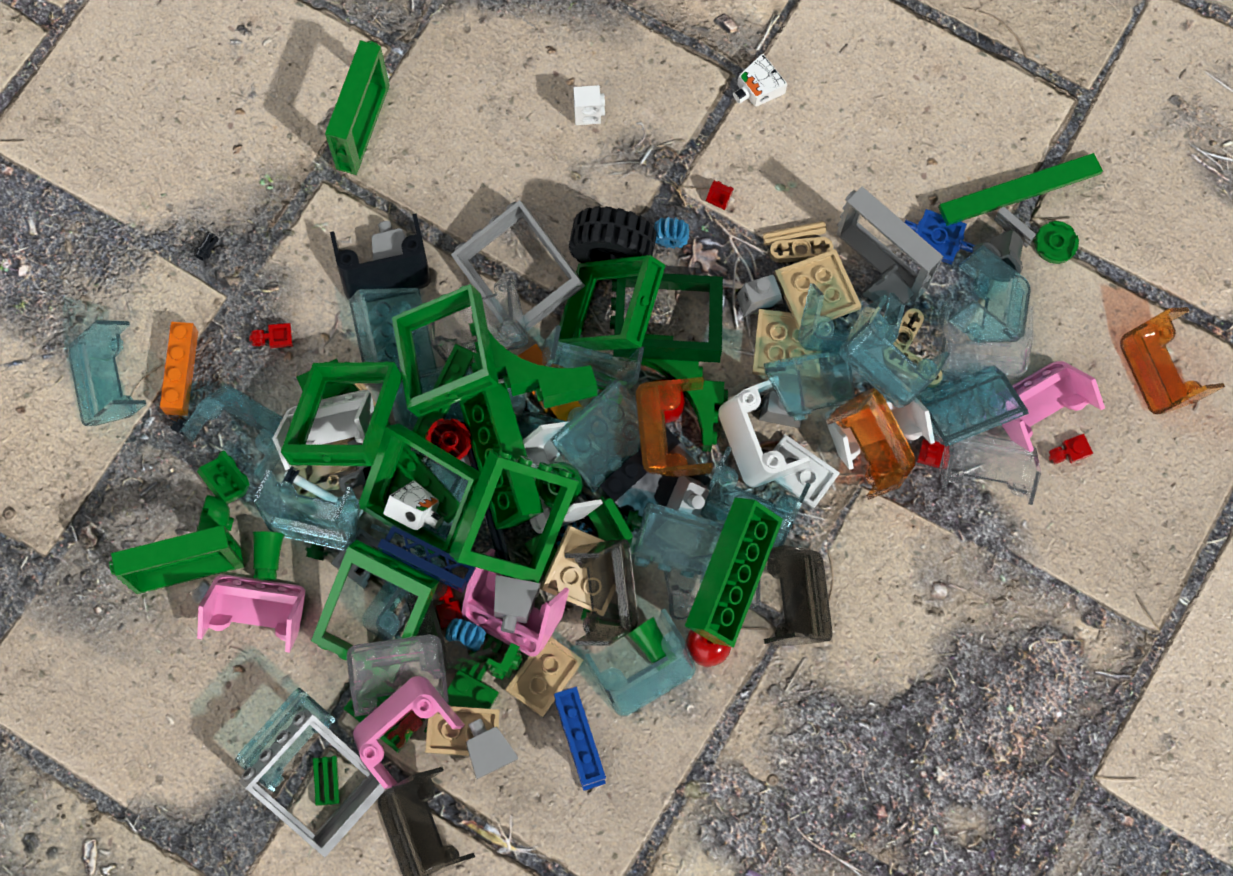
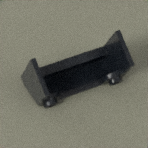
[330,213,431,303]

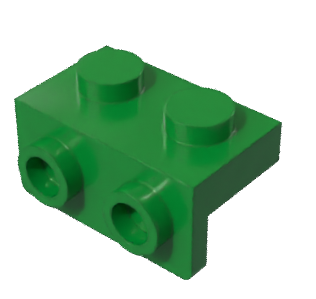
[197,450,250,504]
[486,643,523,680]

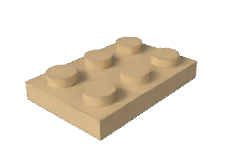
[505,637,584,718]
[425,706,500,756]

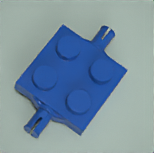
[904,209,975,265]

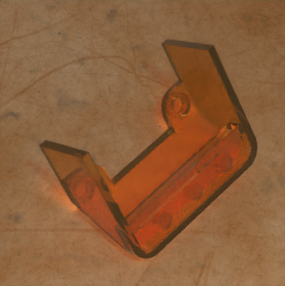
[1120,307,1225,415]
[636,377,713,477]
[826,387,916,500]

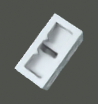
[573,85,605,125]

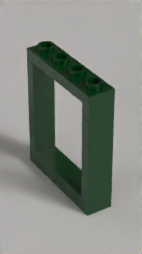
[610,273,723,363]

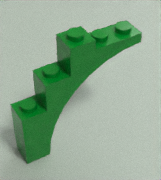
[469,314,598,409]
[619,334,728,452]

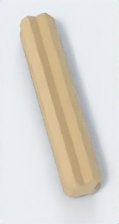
[762,221,826,245]

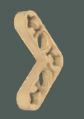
[769,237,834,263]
[883,308,943,388]

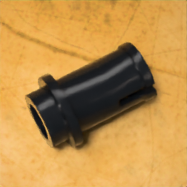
[194,232,219,261]

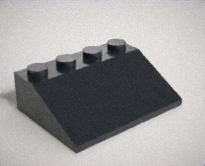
[599,426,711,541]

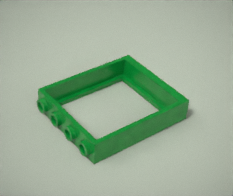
[325,40,390,175]
[554,255,666,353]
[392,284,499,417]
[281,361,402,466]
[357,423,481,560]
[449,450,579,583]
[109,525,245,594]
[311,540,439,683]

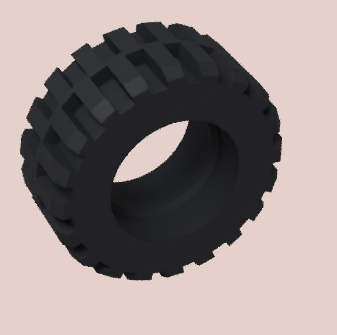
[569,206,657,263]

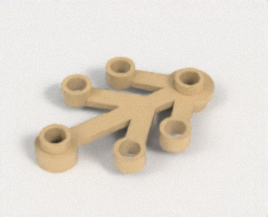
[293,437,354,504]

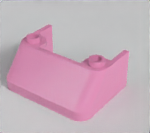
[989,361,1105,452]
[462,548,569,657]
[197,575,305,653]
[353,676,465,789]

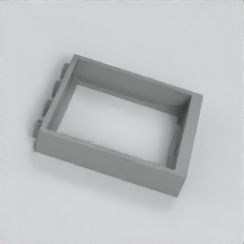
[836,186,944,302]
[451,200,585,340]
[239,708,386,857]

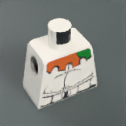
[733,54,787,106]
[383,481,443,530]

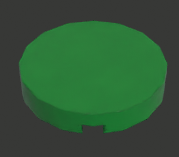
[1034,221,1079,264]

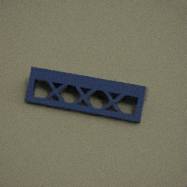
[377,526,476,593]

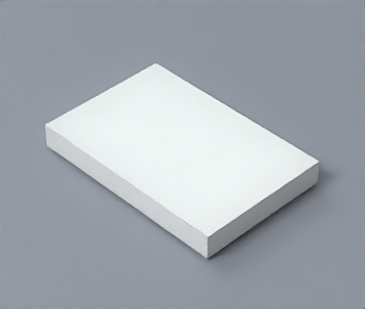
[773,434,840,510]

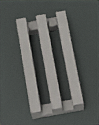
[994,207,1036,248]

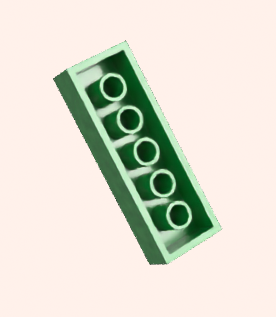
[459,383,544,530]
[685,497,783,648]

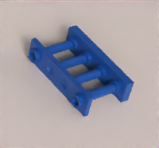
[554,686,606,791]

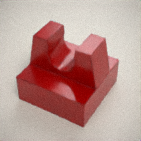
[706,180,734,210]
[917,439,945,468]

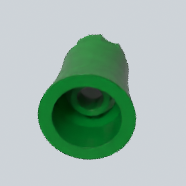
[252,531,285,580]
[627,617,676,670]

